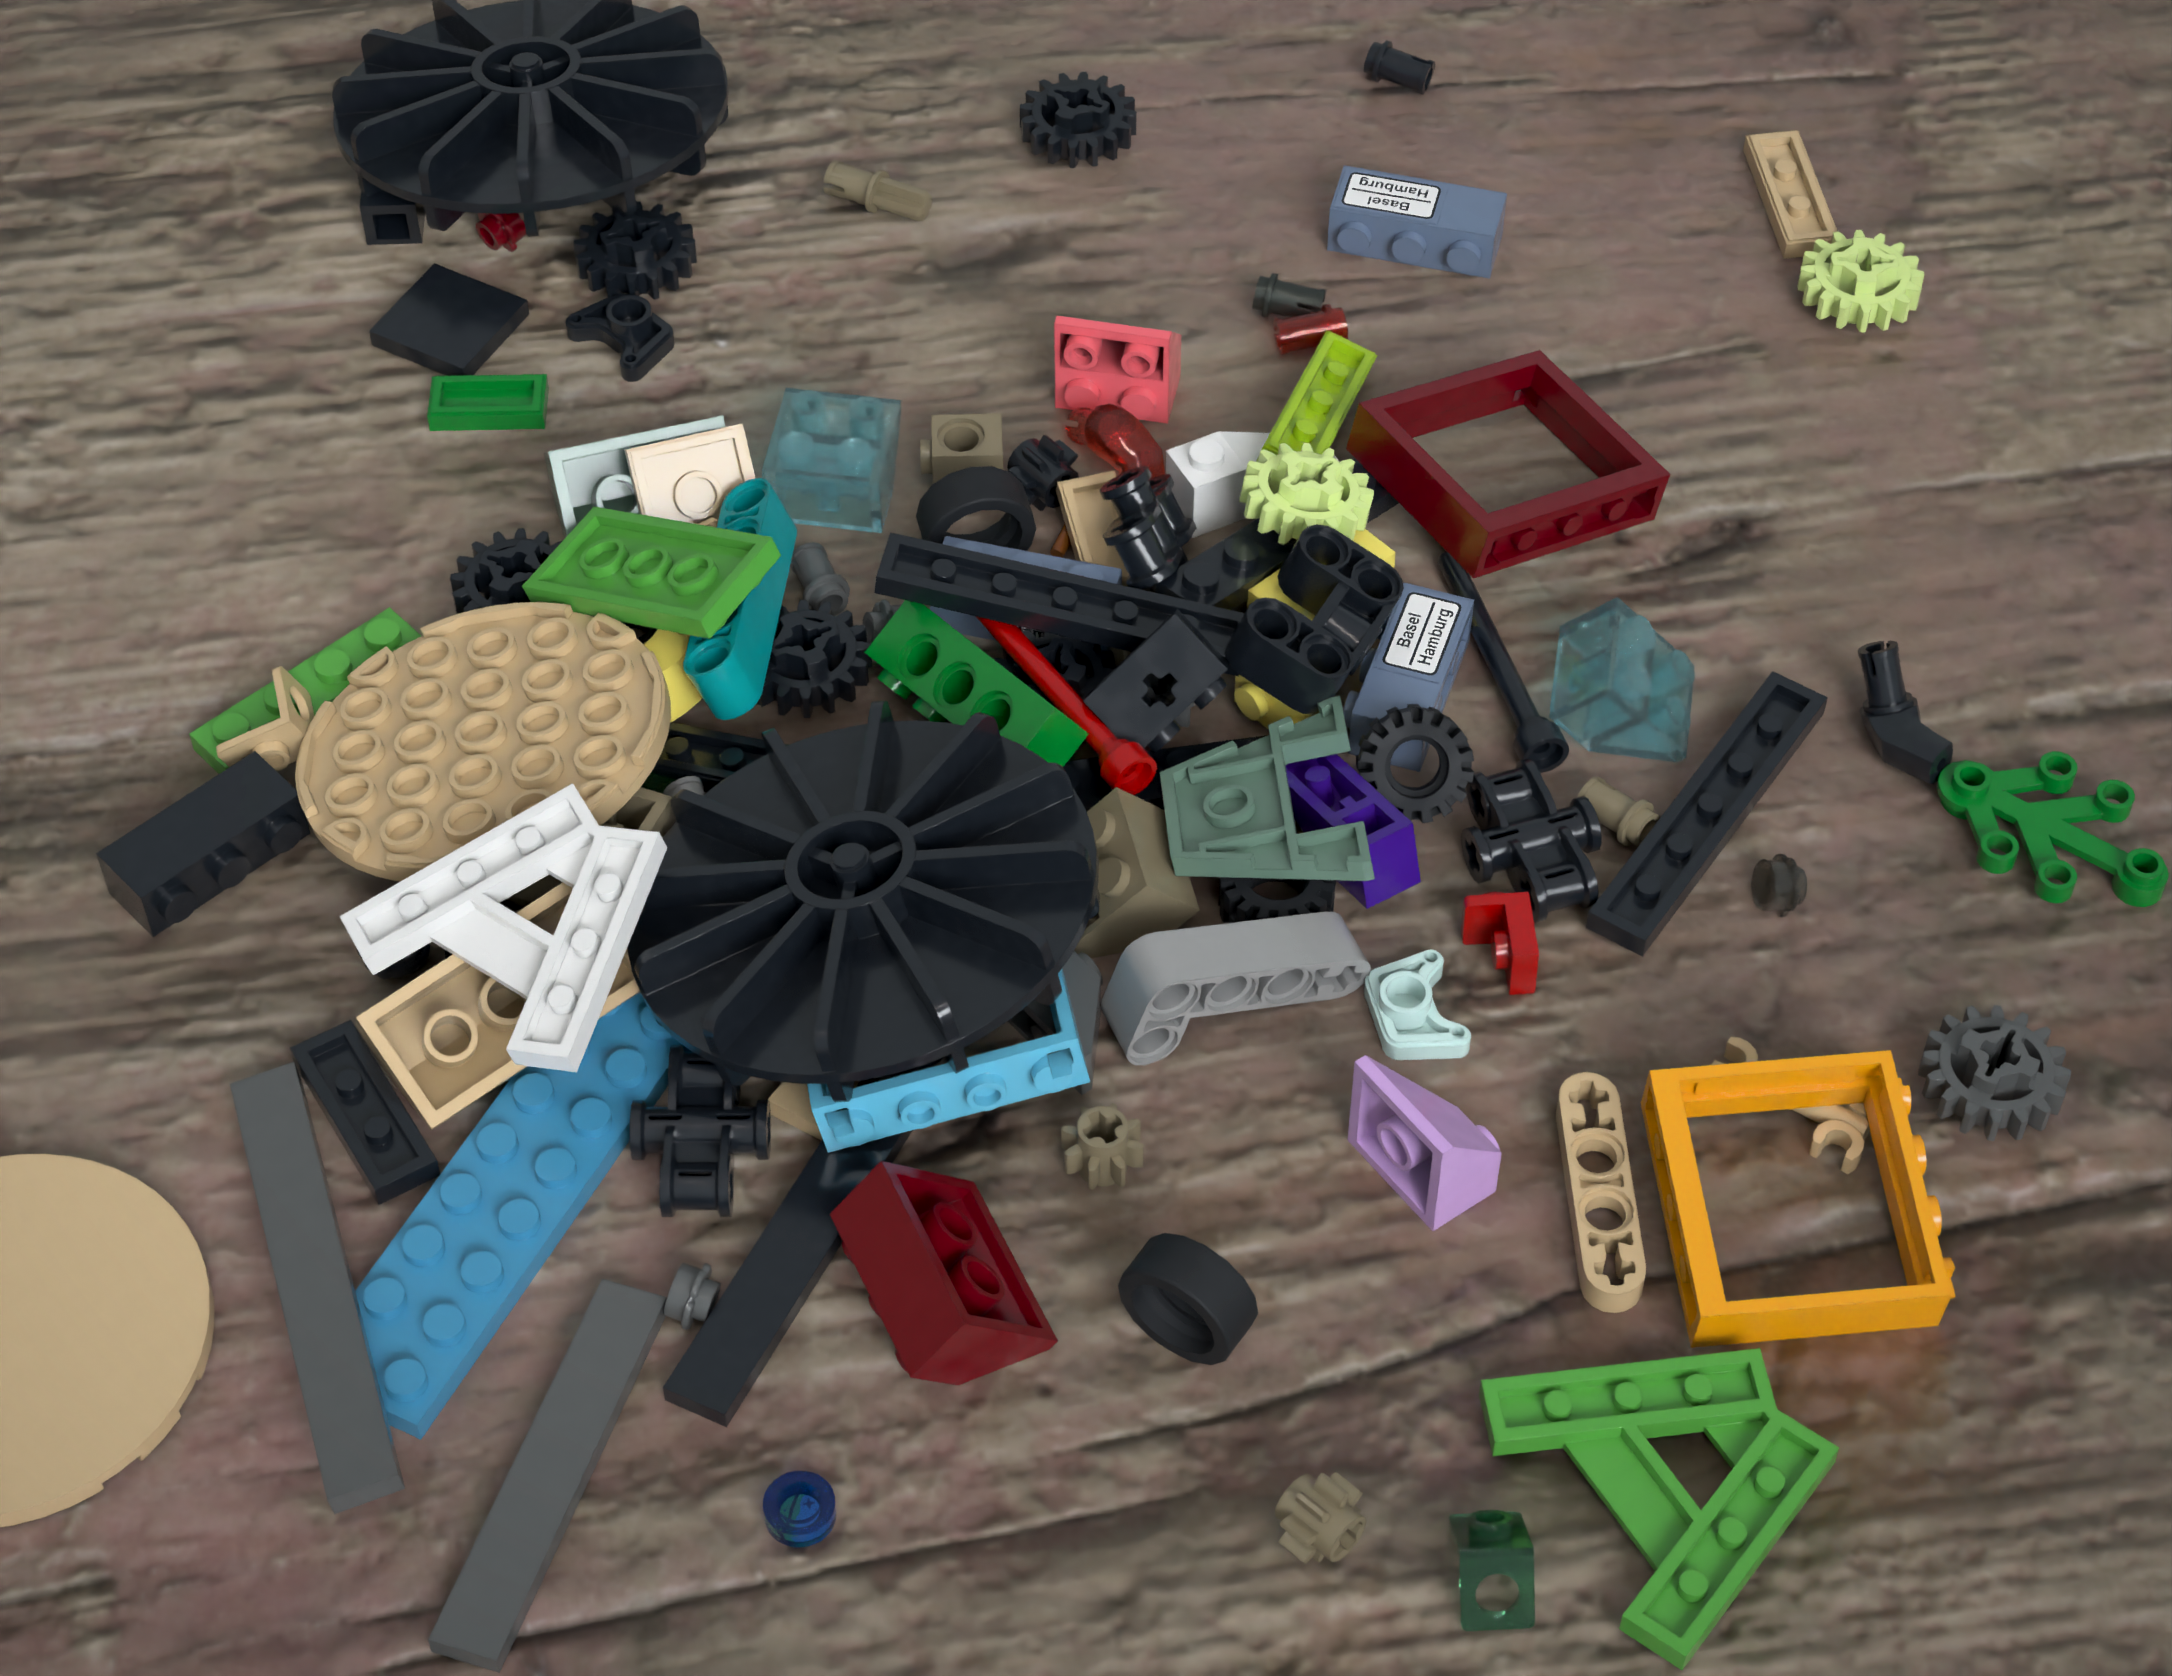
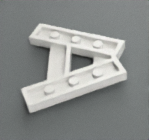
[340,783,667,1073]

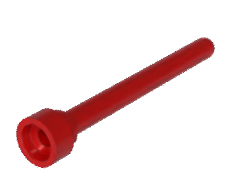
[975,616,1157,795]

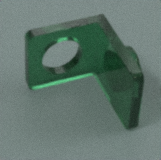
[1449,1510,1535,1631]

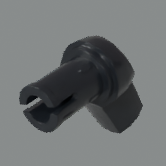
[1857,641,1953,784]

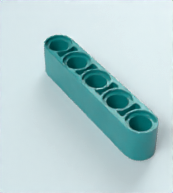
[683,478,797,720]

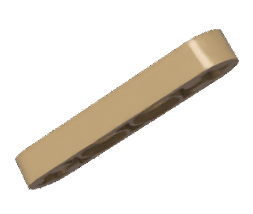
[1556,1072,1646,1313]

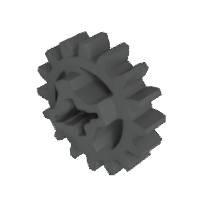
[1918,1005,2071,1141]

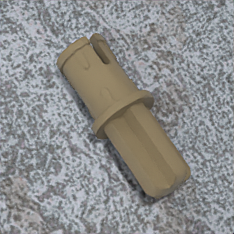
[823,160,933,221]

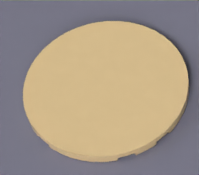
[295,602,671,882]
[0,1154,215,1527]

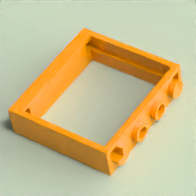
[1641,1050,1956,1348]

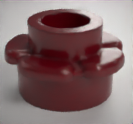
[476,213,526,252]

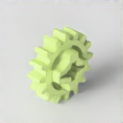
[1797,230,1924,333]
[1239,443,1374,545]

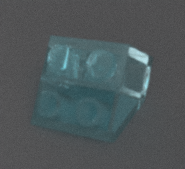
[762,388,902,533]
[1549,597,1695,762]

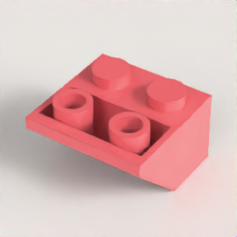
[1054,316,1182,424]

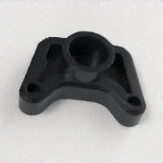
[565,293,675,382]

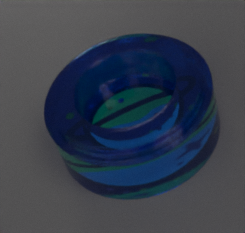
[763,1471,837,1547]

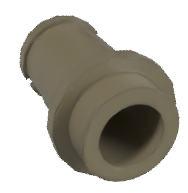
[1577,776,1660,847]

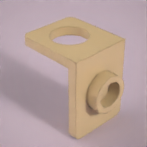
[216,666,314,771]

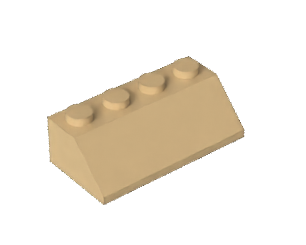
[355,883,640,1131]

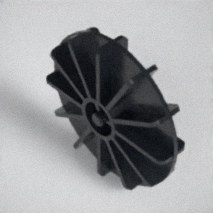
[332,0,729,237]
[627,701,1100,1102]

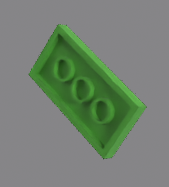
[522,506,781,639]

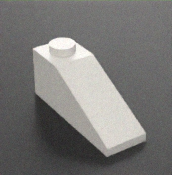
[1166,431,1340,538]

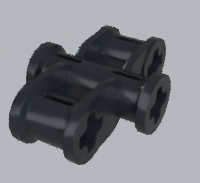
[1099,466,1197,593]
[1461,758,1602,923]
[630,1045,771,1217]

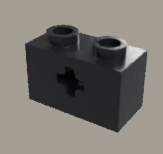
[1083,609,1229,753]

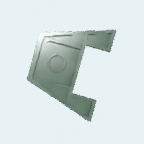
[1160,696,1375,881]

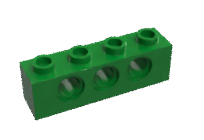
[864,600,1089,767]

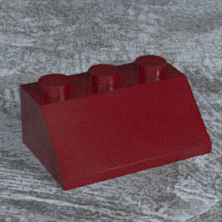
[830,1161,1058,1386]

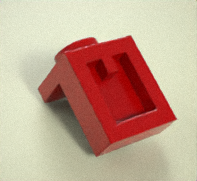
[1461,891,1539,995]

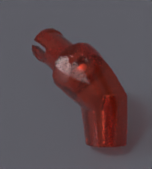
[1065,403,1165,479]

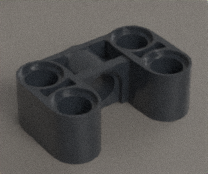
[1225,524,1404,715]

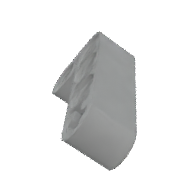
[1100,911,1371,1065]

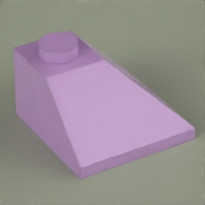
[1348,1055,1502,1231]

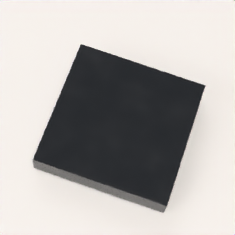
[369,263,529,376]

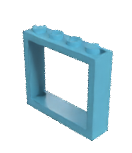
[807,968,1090,1153]

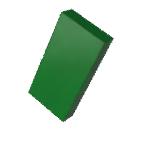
[427,374,549,431]

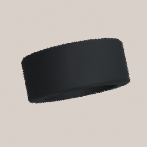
[916,466,1037,551]
[1118,1233,1258,1365]

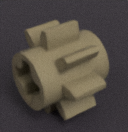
[1061,1103,1144,1190]
[1275,1472,1366,1564]

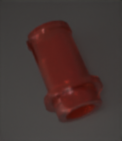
[1273,304,1348,355]

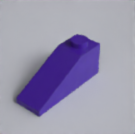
[1286,754,1421,909]

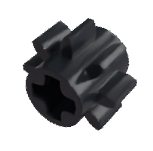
[1007,435,1079,511]

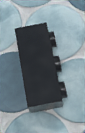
[96,751,310,937]

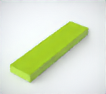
[1256,330,1378,462]

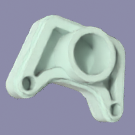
[1364,949,1471,1060]

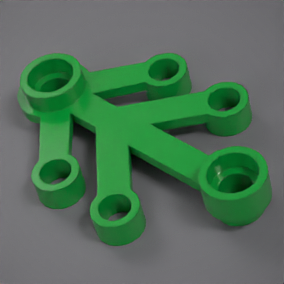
[1937,751,2169,907]

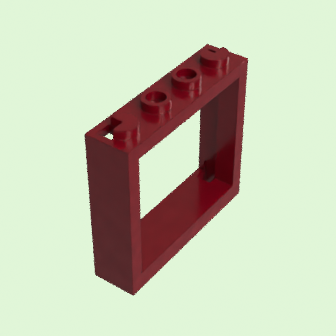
[1346,350,1671,579]

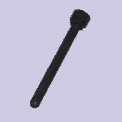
[1438,551,1569,773]

